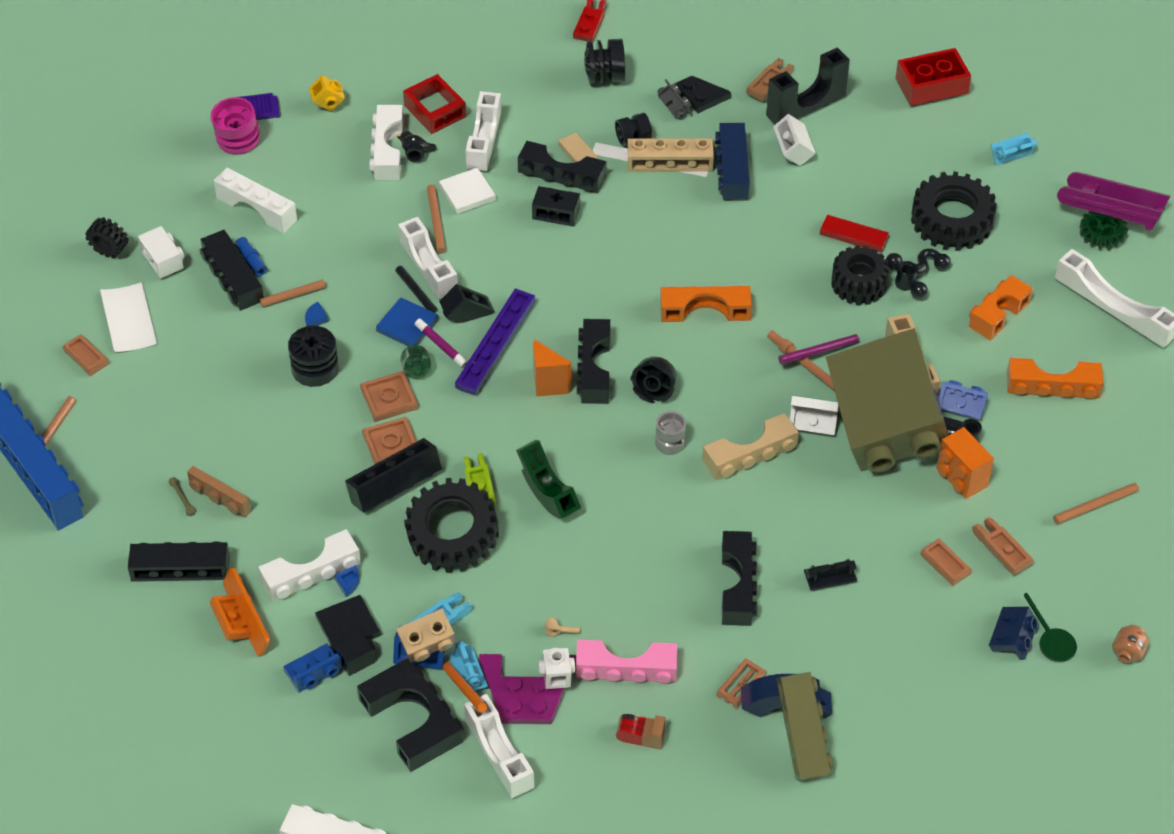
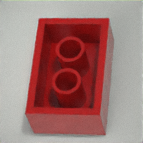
[895,48,971,106]

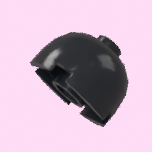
[630,356,678,403]

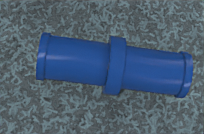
[235,237,268,277]

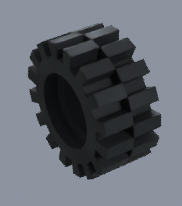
[85,217,129,258]

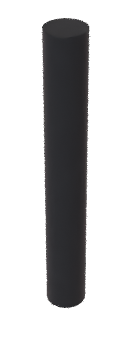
[395,266,437,313]

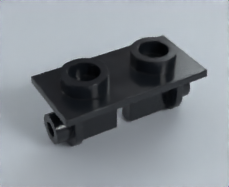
[804,559,857,590]

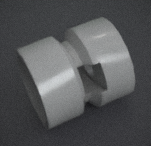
[655,411,686,455]

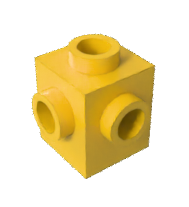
[309,75,345,112]

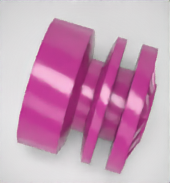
[210,97,260,154]

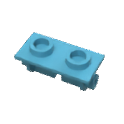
[990,133,1037,165]
[449,641,488,691]

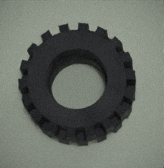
[831,246,889,305]

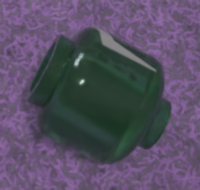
[400,345,432,379]

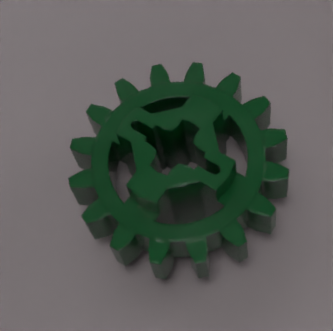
[1079,211,1128,249]

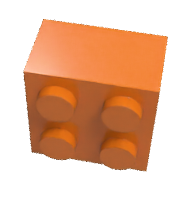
[936,427,994,499]

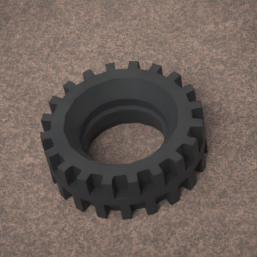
[911,171,997,251]
[404,478,499,573]

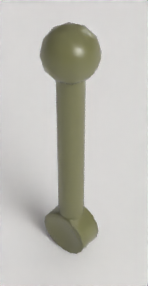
[169,477,195,516]

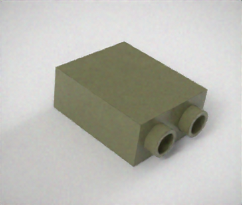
[826,328,949,472]

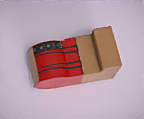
[616,714,665,749]

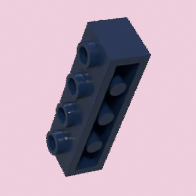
[715,123,750,199]

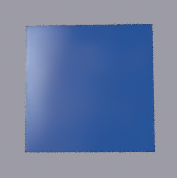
[376,297,438,349]

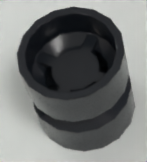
[615,112,652,146]

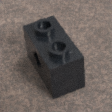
[532,186,580,227]

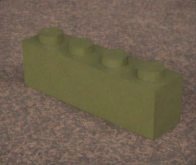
[776,672,833,780]

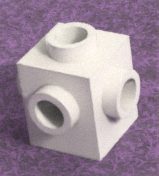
[538,648,575,689]

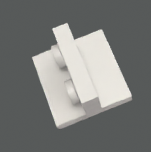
[790,396,839,435]

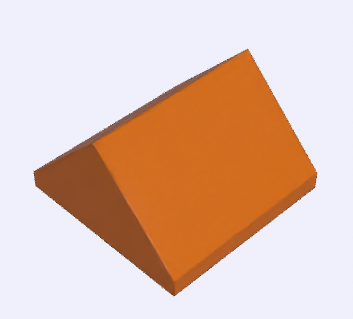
[533,340,571,396]

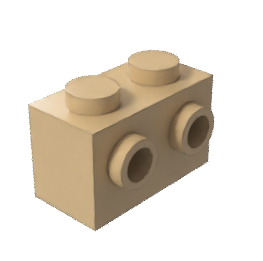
[396,608,456,663]

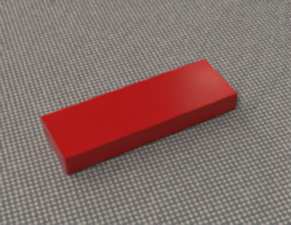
[820,214,889,253]

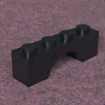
[518,140,607,194]
[577,319,610,404]
[722,531,757,626]

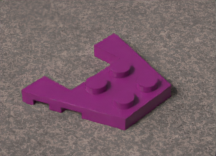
[479,654,576,724]

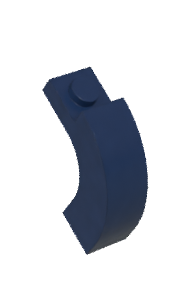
[741,673,832,718]

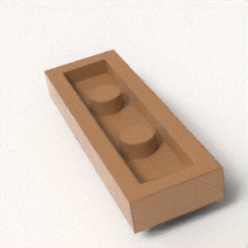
[187,466,251,518]

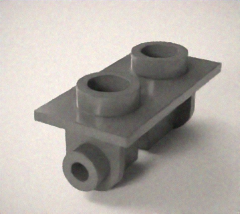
[657,79,693,120]

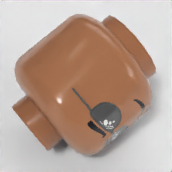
[1112,625,1149,663]

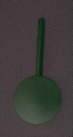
[1024,593,1077,662]

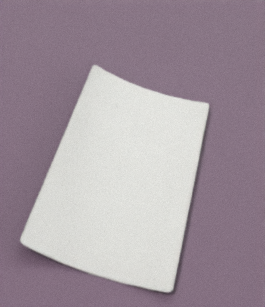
[100,282,157,352]

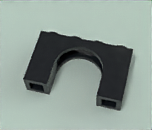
[766,47,850,125]
[357,658,464,772]

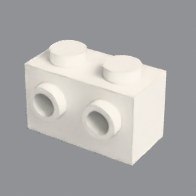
[773,114,816,166]
[138,226,184,279]

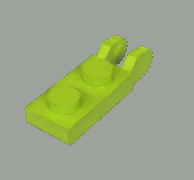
[463,452,497,507]

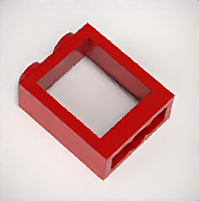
[403,74,466,135]

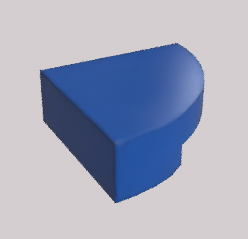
[305,302,328,326]
[334,565,359,597]

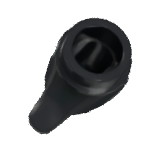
[397,131,436,162]

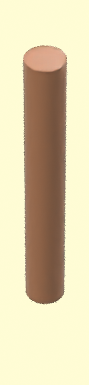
[260,280,326,307]

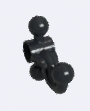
[886,248,951,299]

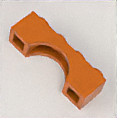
[660,286,752,322]
[1007,358,1103,399]

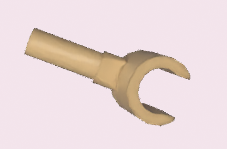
[544,618,580,637]

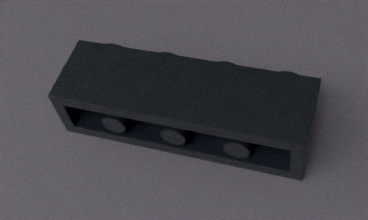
[199,229,264,311]
[345,438,442,513]
[128,541,230,582]

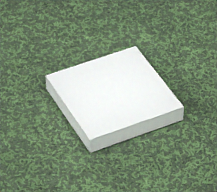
[439,167,496,214]

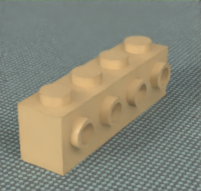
[627,138,714,172]

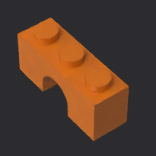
[969,275,1033,341]

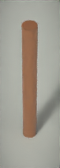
[427,185,446,254]
[41,396,76,445]
[1053,483,1139,524]

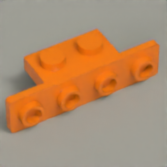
[209,568,270,656]

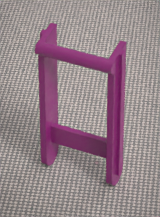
[1057,172,1171,230]

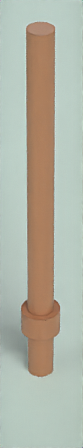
[767,330,835,391]

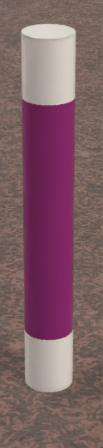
[414,319,468,368]

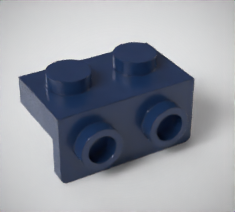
[989,606,1038,660]

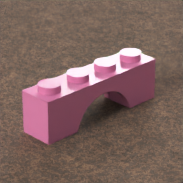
[576,640,677,684]

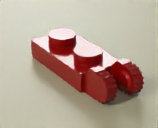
[573,0,607,42]

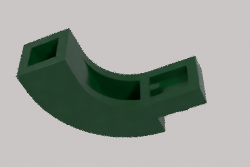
[516,440,581,519]

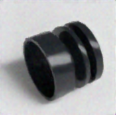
[584,38,625,84]
[288,325,339,387]

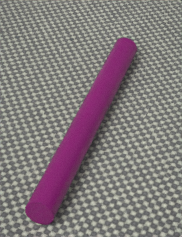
[778,334,859,364]

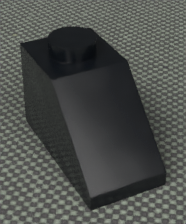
[439,284,495,323]

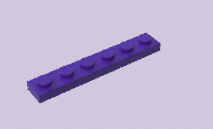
[455,288,535,395]

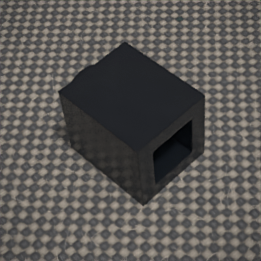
[335,632,376,676]

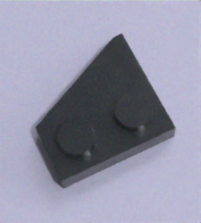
[675,76,731,113]

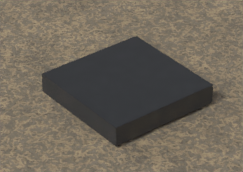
[315,595,380,654]

